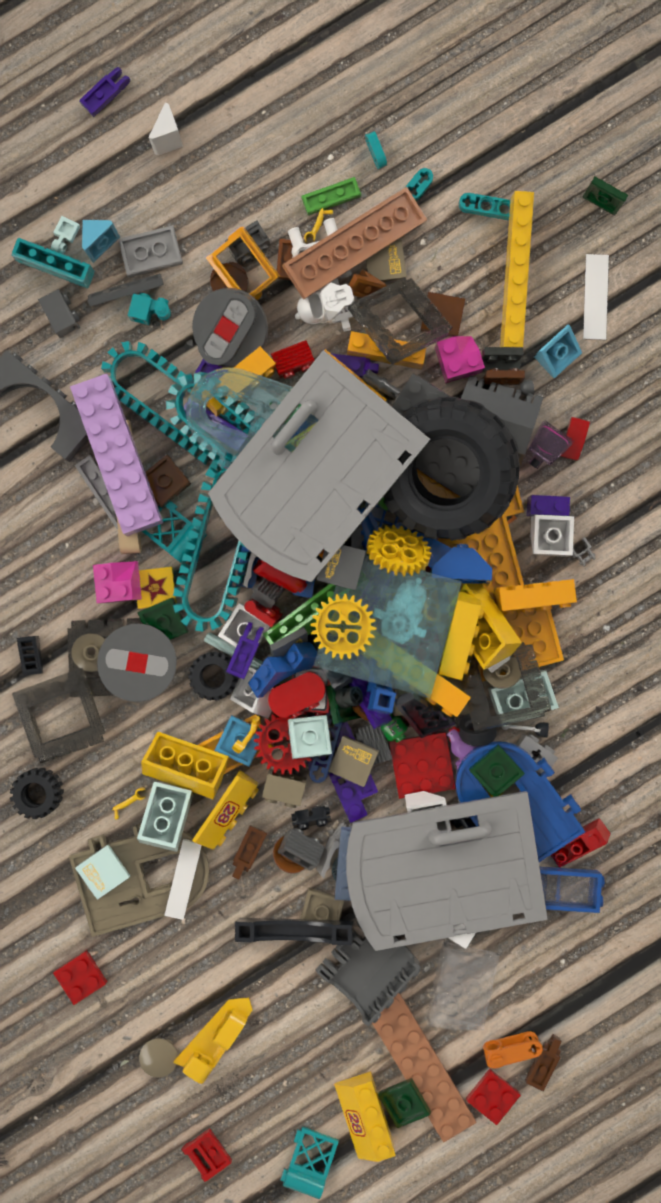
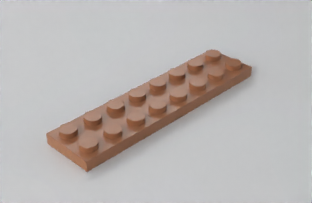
[282,187,427,300]
[372,993,476,1143]

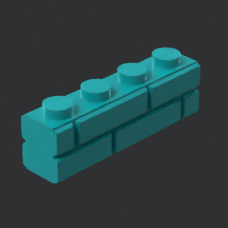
[11,237,95,289]

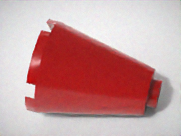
[252,559,307,593]

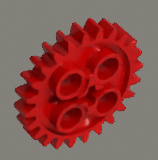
[254,714,312,775]

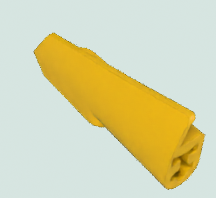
[174,997,253,1084]

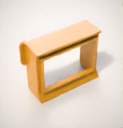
[206,227,280,300]

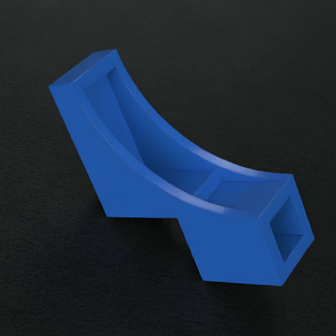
[248,642,320,698]
[366,658,396,714]

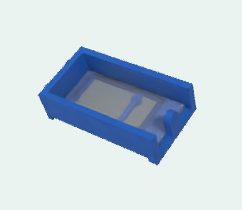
[539,866,605,913]

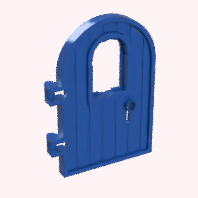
[456,741,585,862]

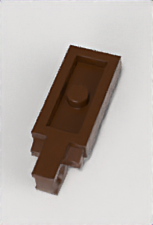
[232,825,267,880]
[525,1034,562,1092]

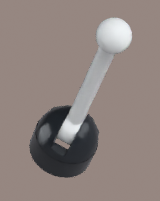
[501,722,549,738]

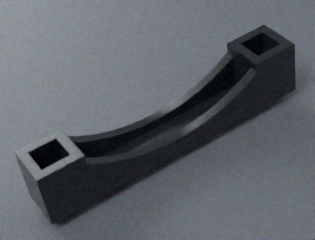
[235,918,354,946]

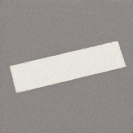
[583,254,609,340]

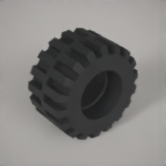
[188,652,239,701]
[10,768,64,819]

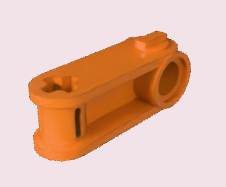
[483,1031,543,1069]

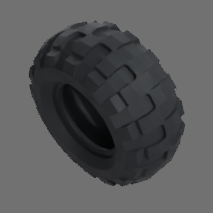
[384,396,520,541]

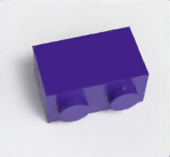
[526,495,570,517]

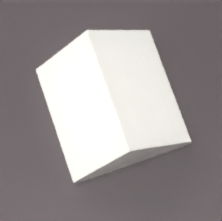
[149,102,183,156]

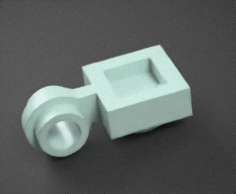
[51,216,80,254]

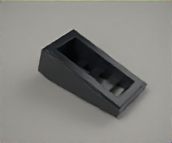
[17,636,43,676]

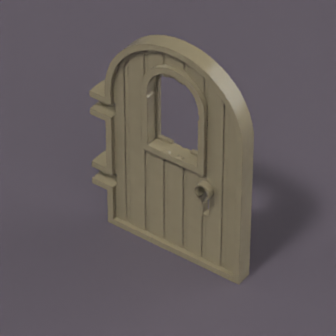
[69,824,210,937]

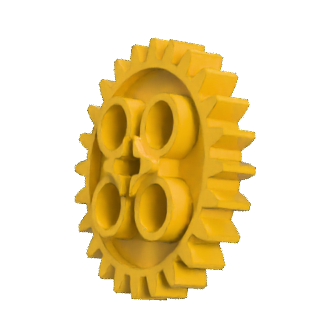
[366,525,431,576]
[310,594,377,660]

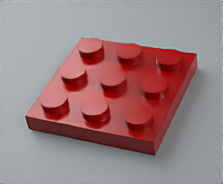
[389,732,456,799]

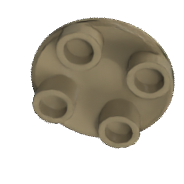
[139,1038,178,1078]

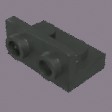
[481,347,523,372]

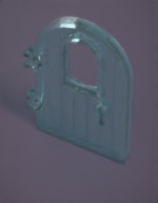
[186,368,319,469]

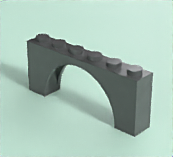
[0,350,89,462]

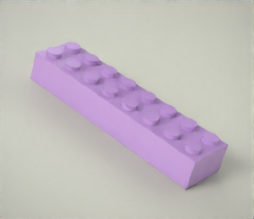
[70,373,163,536]

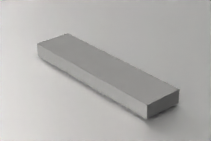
[75,455,118,529]

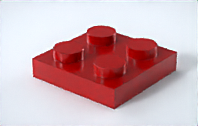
[53,950,107,1005]
[466,1068,521,1126]

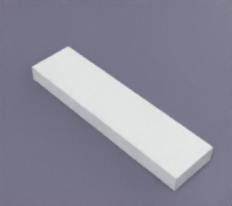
[164,839,202,920]

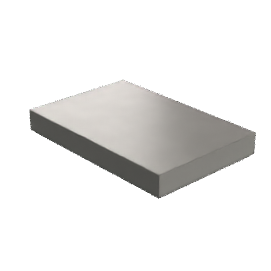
[118,225,183,278]

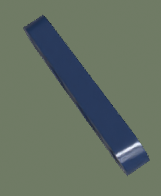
[309,710,343,783]

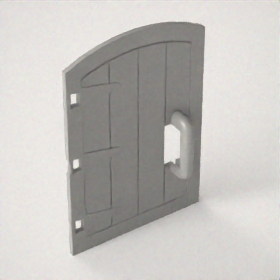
[208,350,431,582]
[346,791,548,951]

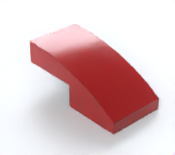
[559,417,590,461]

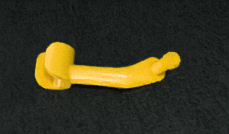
[304,208,333,244]
[232,716,260,754]
[112,787,146,820]

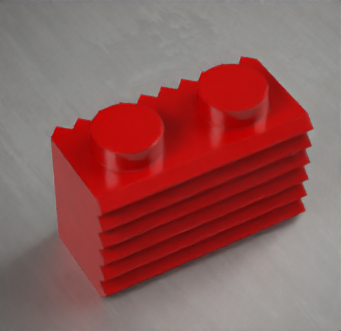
[271,340,315,379]

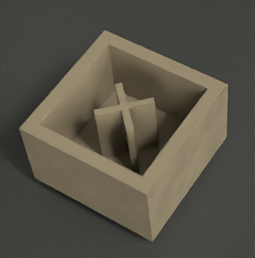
[262,769,307,808]

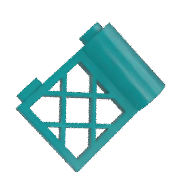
[141,501,207,564]
[280,1126,339,1199]

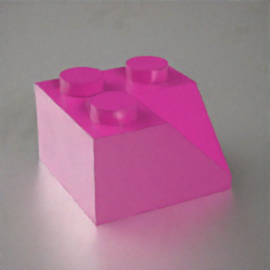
[435,336,485,384]
[93,561,142,603]

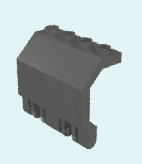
[461,375,544,467]
[315,922,421,1027]

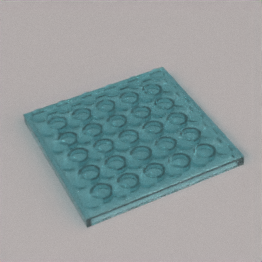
[314,556,462,698]

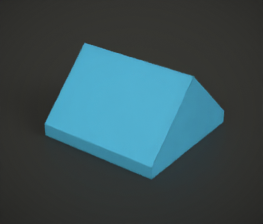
[82,220,120,263]
[534,325,582,378]

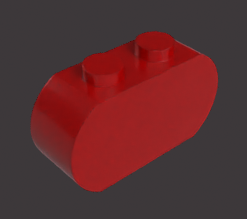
[268,671,326,719]

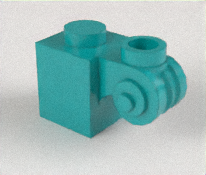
[127,293,171,325]

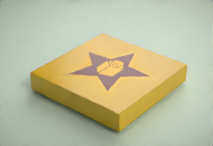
[137,567,177,609]

